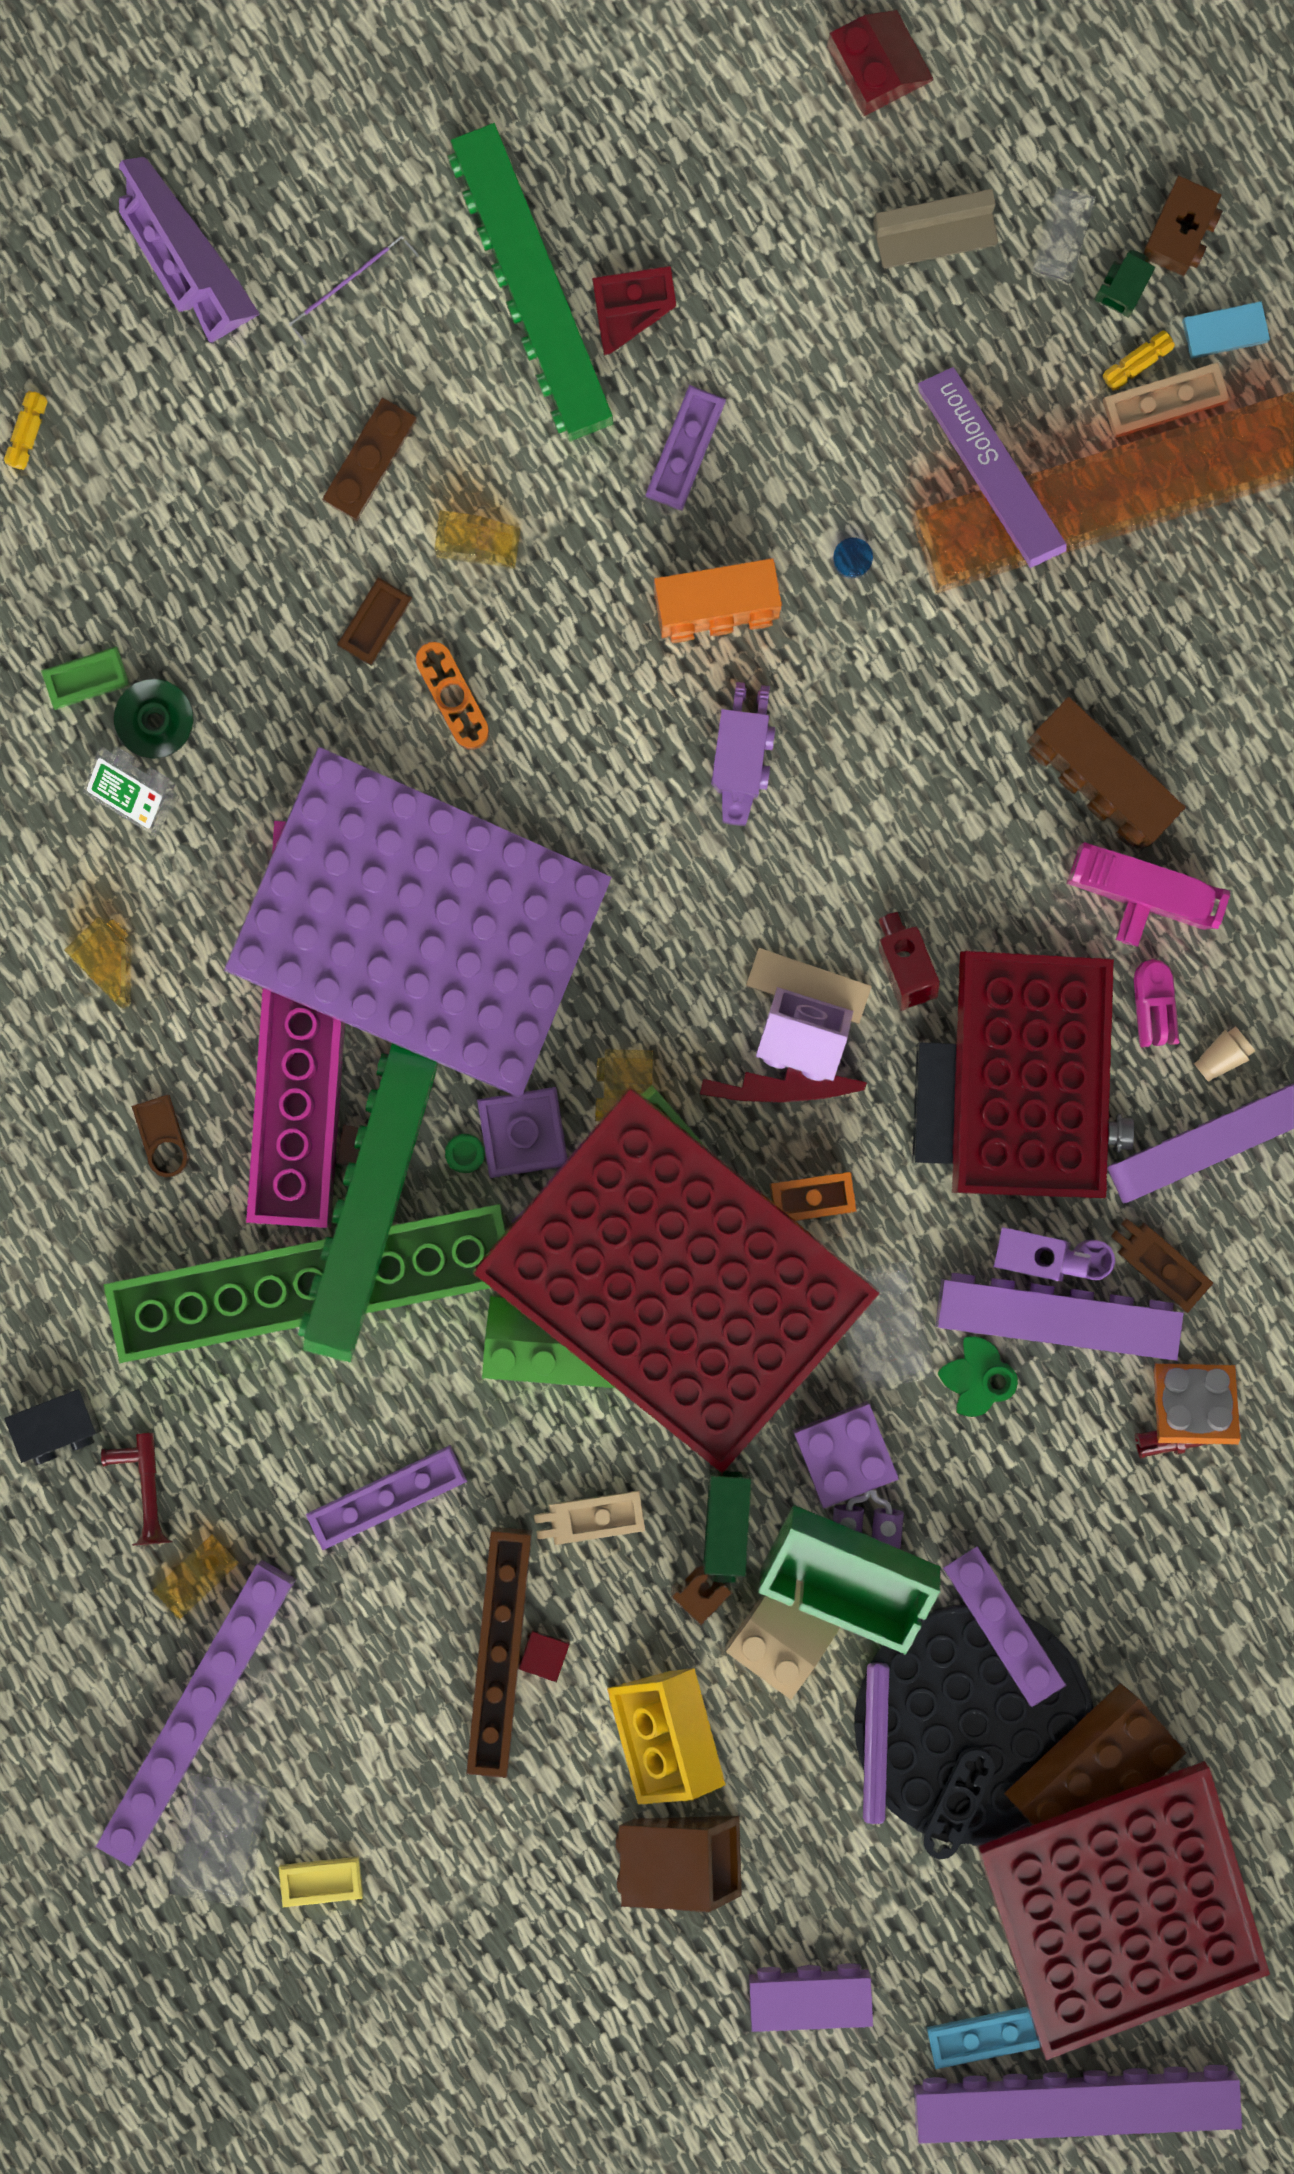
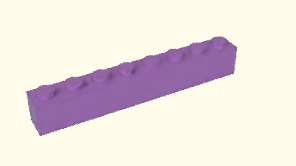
[95,1560,296,1867]
[914,2065,1242,2144]

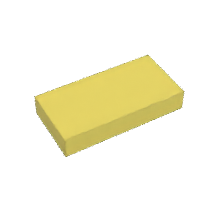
[279,1856,363,1907]

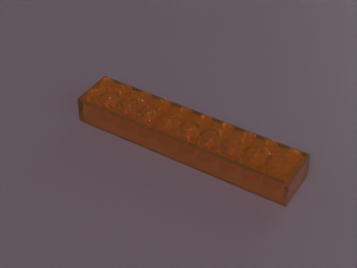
[912,391,1294,594]

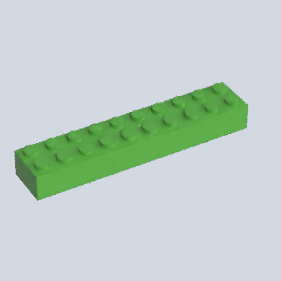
[104,1204,507,1364]

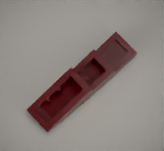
[699,1067,867,1103]

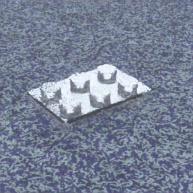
[844,1259,935,1392]

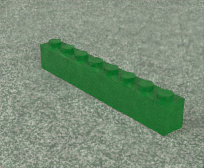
[447,122,613,442]
[298,1043,438,1363]

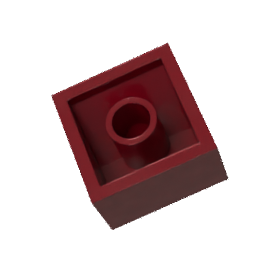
[827,10,934,116]

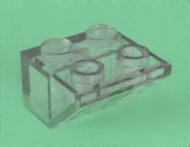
[83,746,181,837]

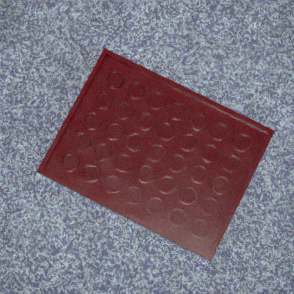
[473,1086,880,1473]

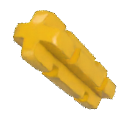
[1103,330,1175,391]
[4,391,48,470]

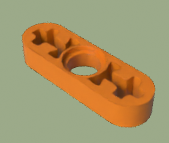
[416,642,489,750]

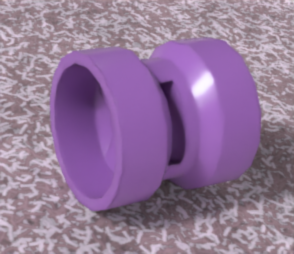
[1073,1240,1115,1280]

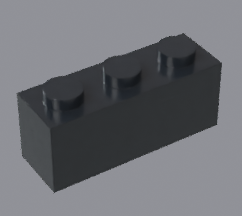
[912,1042,957,1164]

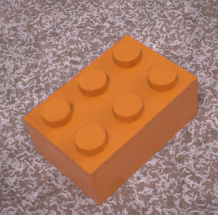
[654,558,782,643]

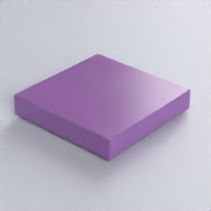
[477,1087,567,1178]

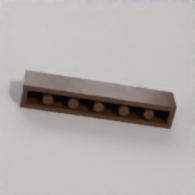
[466,1526,533,1778]

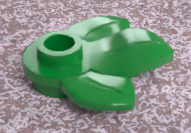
[938,1336,1018,1417]

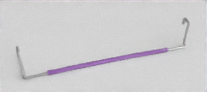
[290,236,419,345]

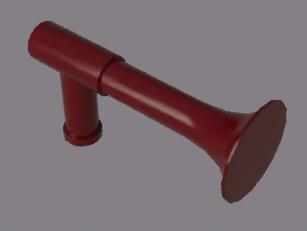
[101,1433,173,1546]

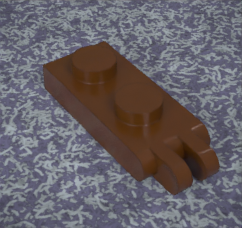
[1110,1218,1213,1313]

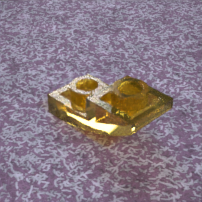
[152,1534,239,1620]

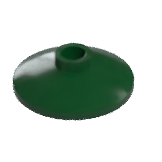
[114,679,194,759]

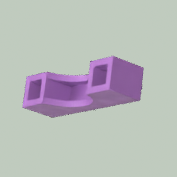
[943,1547,1066,1707]

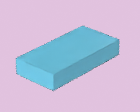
[1182,301,1270,359]

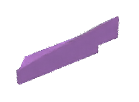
[119,157,259,343]

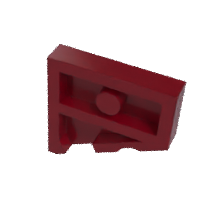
[592,266,677,356]

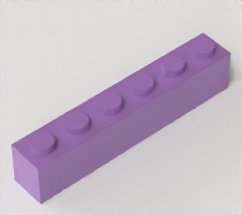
[935,1273,1184,1361]

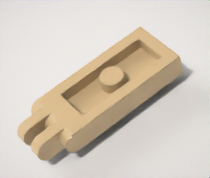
[534,1490,645,1545]

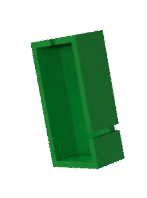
[758,1505,941,1654]

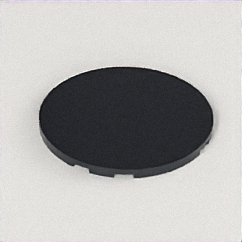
[854,1604,1094,1846]

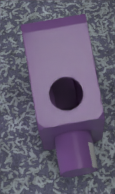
[994,1227,1091,1282]

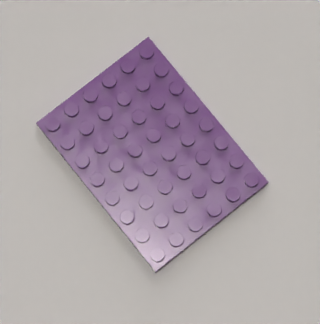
[223,747,612,1097]

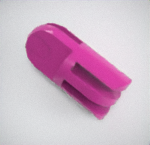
[1133,959,1180,1048]

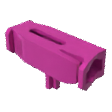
[1066,842,1231,947]

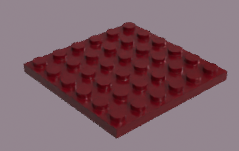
[977,1761,1270,2060]

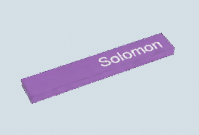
[918,367,1066,568]

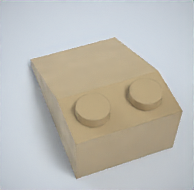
[725,1580,841,1700]

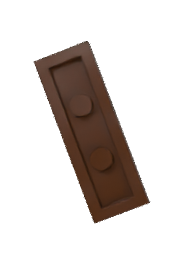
[322,397,417,521]

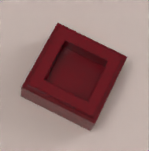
[519,1630,570,1683]

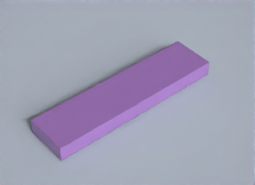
[306,1445,468,1550]

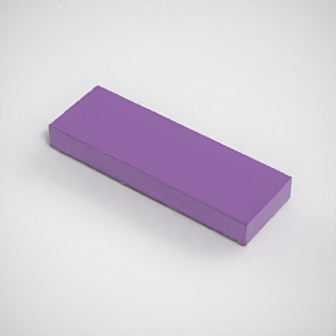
[645,385,726,511]

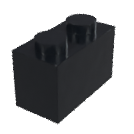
[4,1387,102,1466]

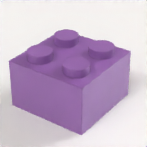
[793,1401,899,1509]

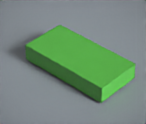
[41,646,130,710]

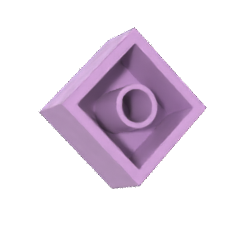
[756,987,853,1081]

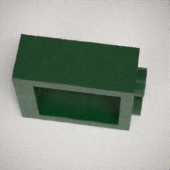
[703,1470,752,1583]

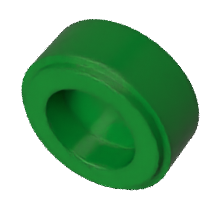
[445,1133,485,1173]

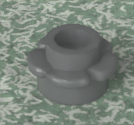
[1108,1114,1134,1153]

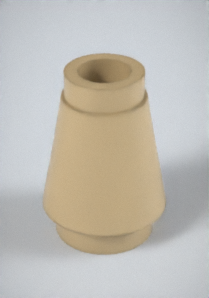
[1194,1026,1255,1082]

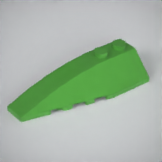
[482,1296,615,1388]

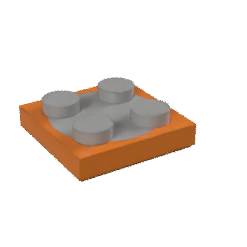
[1154,1364,1240,1444]

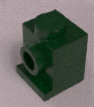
[1094,250,1156,318]

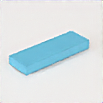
[927,2007,1040,2069]

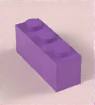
[749,1963,873,2032]

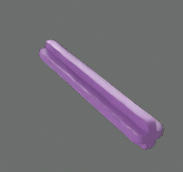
[863,1662,889,1824]

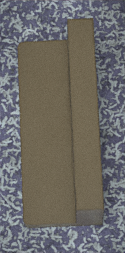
[873,189,998,269]

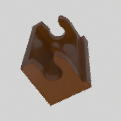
[671,1565,732,1625]

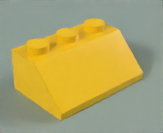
[607,1668,726,1805]

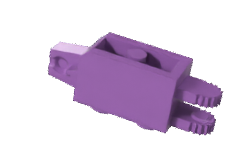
[711,682,775,826]

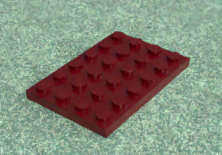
[952,951,1114,1198]

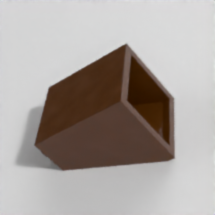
[616,1816,742,1912]

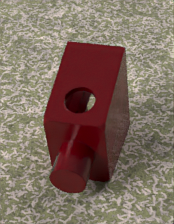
[878,912,940,1011]

